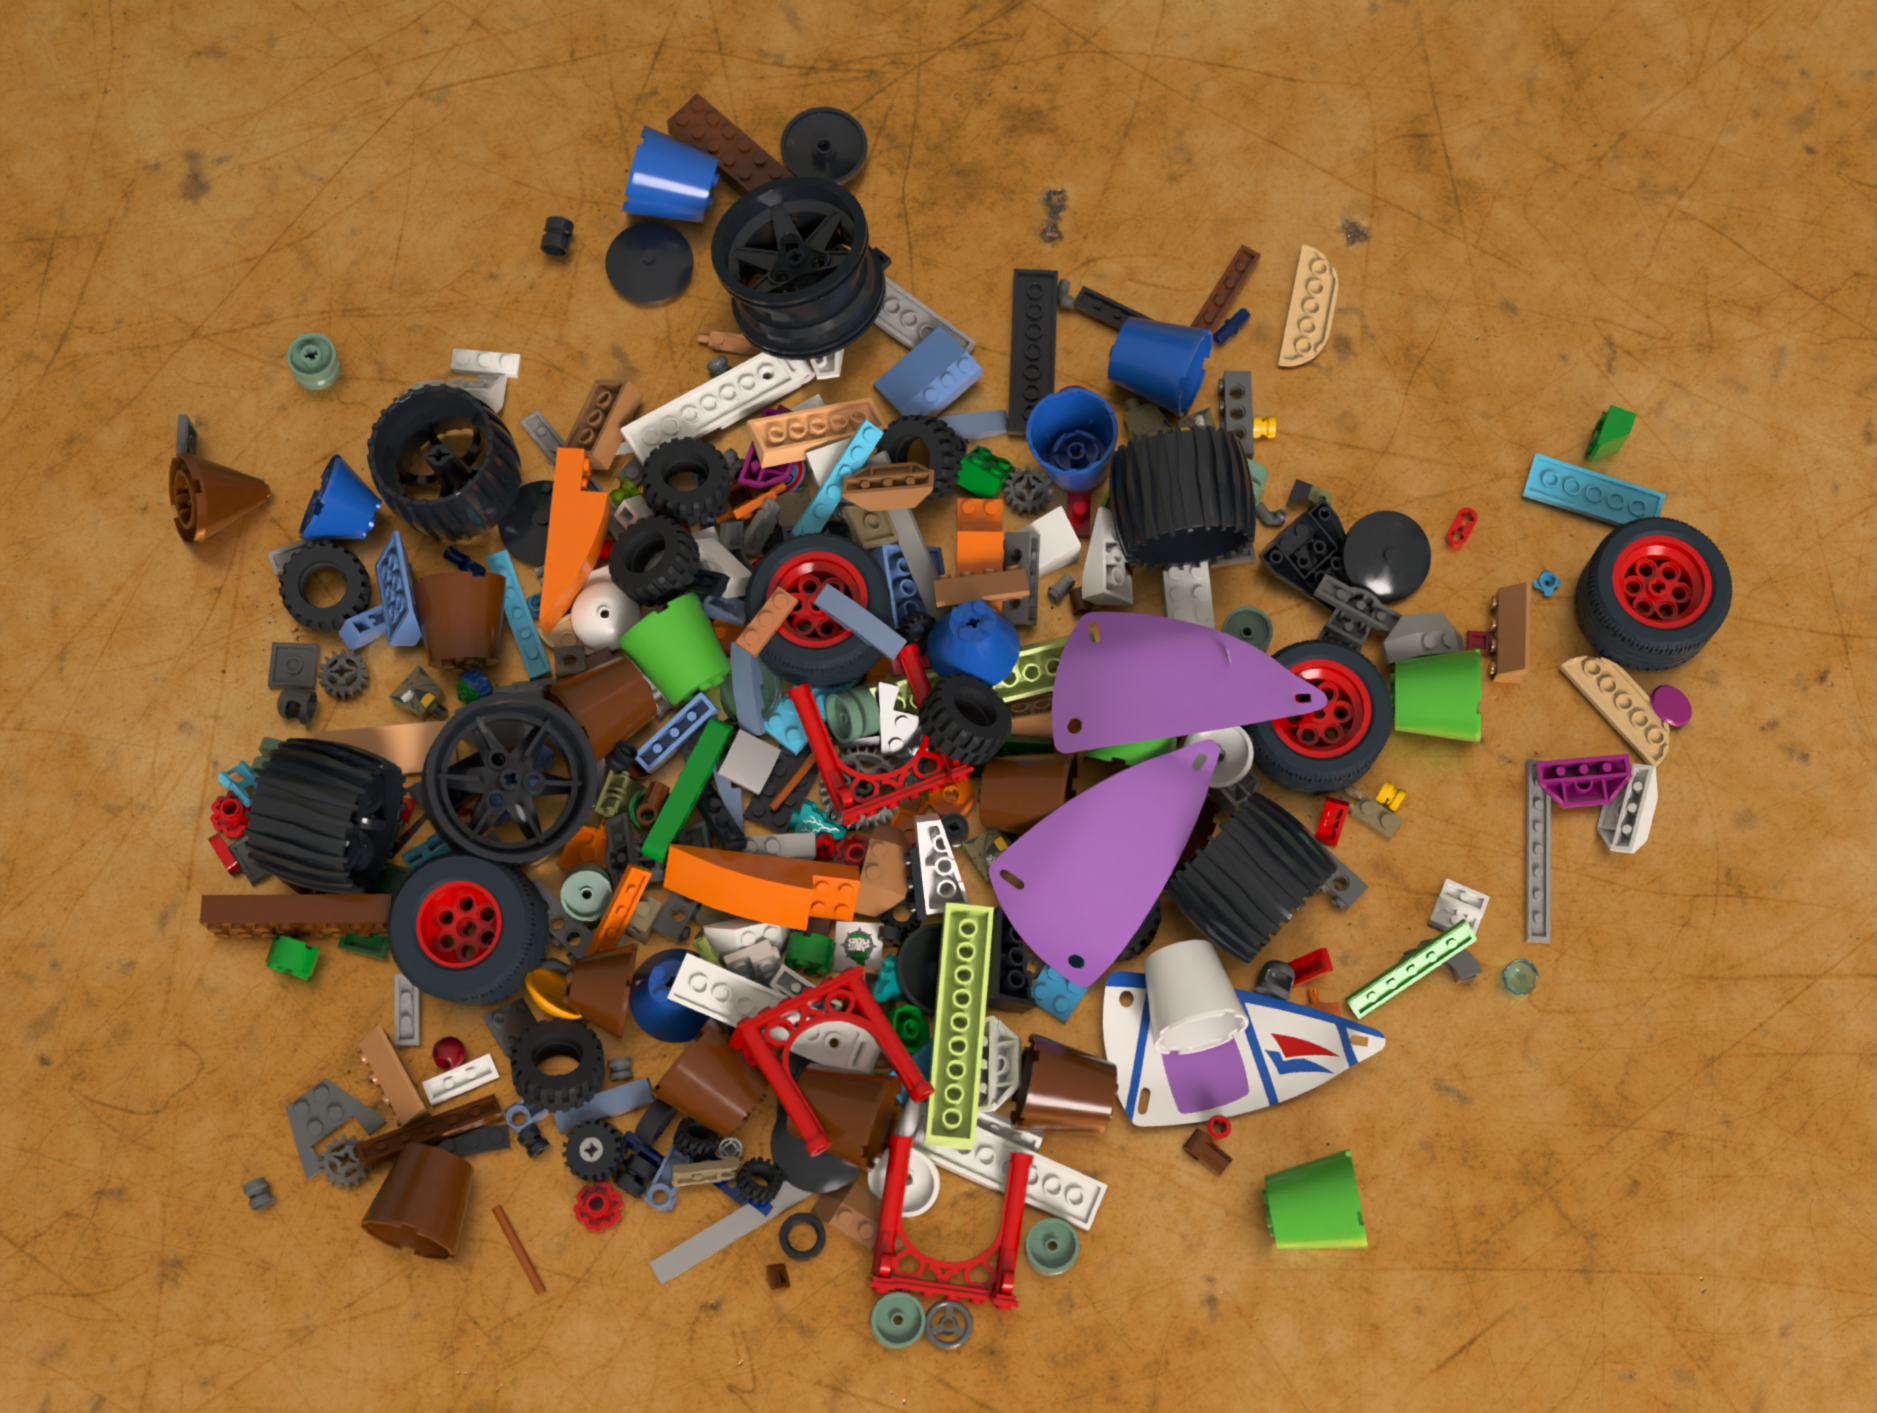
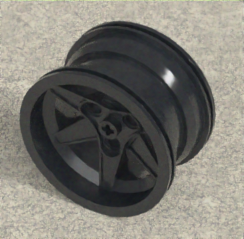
[711,176,886,360]
[421,693,598,867]

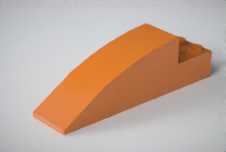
[539,447,612,635]
[956,498,1003,613]
[663,844,860,931]

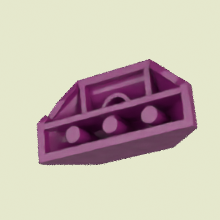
[738,407,794,488]
[1535,754,1632,808]

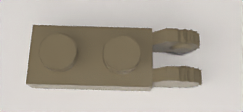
[1338,785,1403,840]
[671,1156,741,1187]

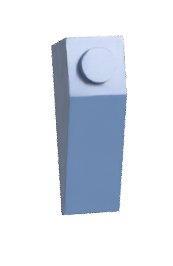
[338,605,386,651]

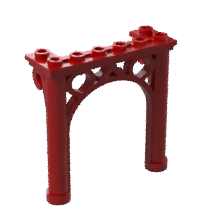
[786,643,975,827]
[728,965,935,1157]
[866,1134,1034,1310]

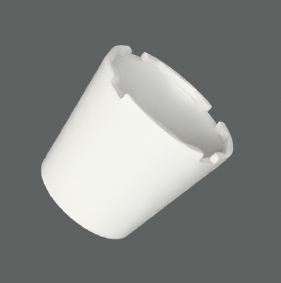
[1144,940,1249,1055]

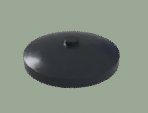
[780,107,868,185]
[605,222,694,306]
[498,480,554,568]
[1341,510,1431,602]
[894,923,942,1018]
[770,1110,861,1194]

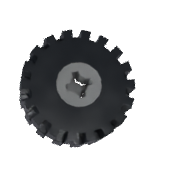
[562,1119,628,1182]

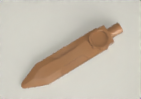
[698,330,762,356]

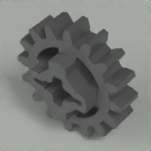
[1003,466,1053,515]
[317,649,370,700]
[318,1134,372,1189]

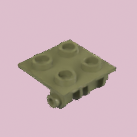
[593,769,645,823]

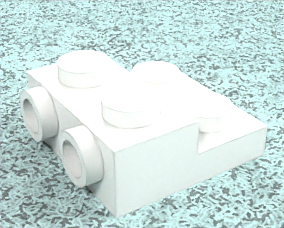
[723,939,782,984]

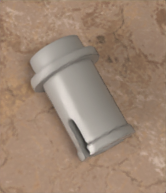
[1047,573,1075,602]

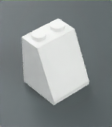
[806,437,866,492]
[1017,506,1081,578]

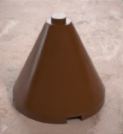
[169,453,270,545]

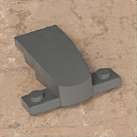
[1314,574,1403,652]
[605,812,713,900]

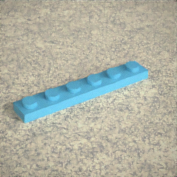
[790,420,884,536]
[485,549,552,681]

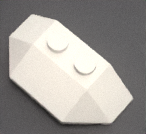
[1597,764,1658,854]
[703,917,795,962]
[977,1016,1021,1113]

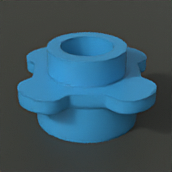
[1533,570,1561,596]
[526,592,542,618]

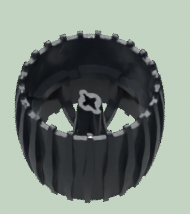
[367,384,522,542]
[1109,425,1256,571]
[244,738,407,894]
[1165,792,1338,964]

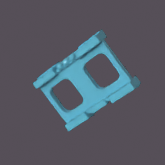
[217,760,258,808]
[401,833,451,872]

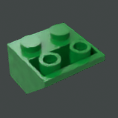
[1586,405,1637,462]
[957,446,1016,499]

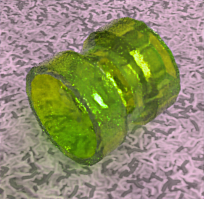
[609,478,641,507]

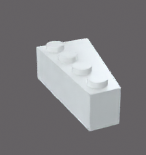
[913,813,970,914]

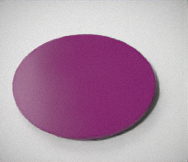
[1651,685,1692,726]

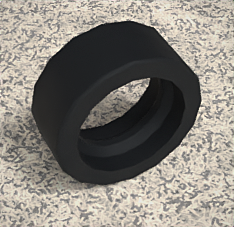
[634,1098,676,1145]
[779,1213,826,1261]

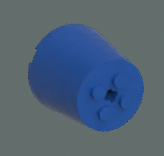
[622,126,720,223]
[1108,317,1213,417]
[1026,388,1118,492]

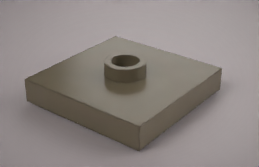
[842,504,899,549]

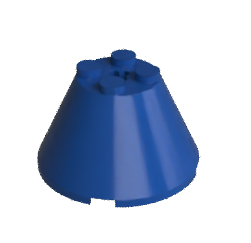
[299,454,382,540]
[927,600,1020,687]
[629,948,717,1043]

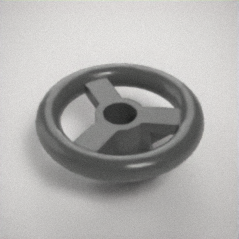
[924,1299,973,1349]

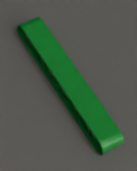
[641,717,734,864]

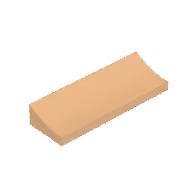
[746,397,889,468]
[312,720,458,776]

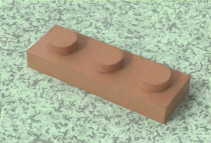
[736,586,798,658]

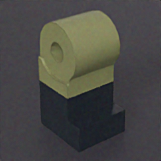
[1286,479,1332,509]

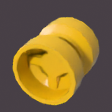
[1253,416,1276,438]
[1375,781,1407,812]

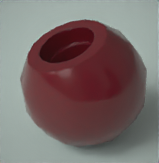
[432,1036,466,1070]

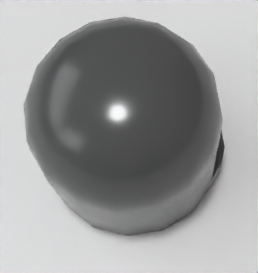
[277,687,317,726]
[1255,960,1295,1001]

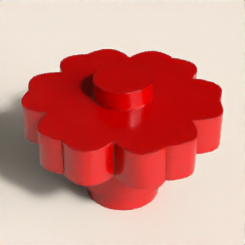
[210,790,252,838]
[832,834,869,877]
[573,1181,624,1233]

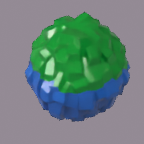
[456,670,494,705]

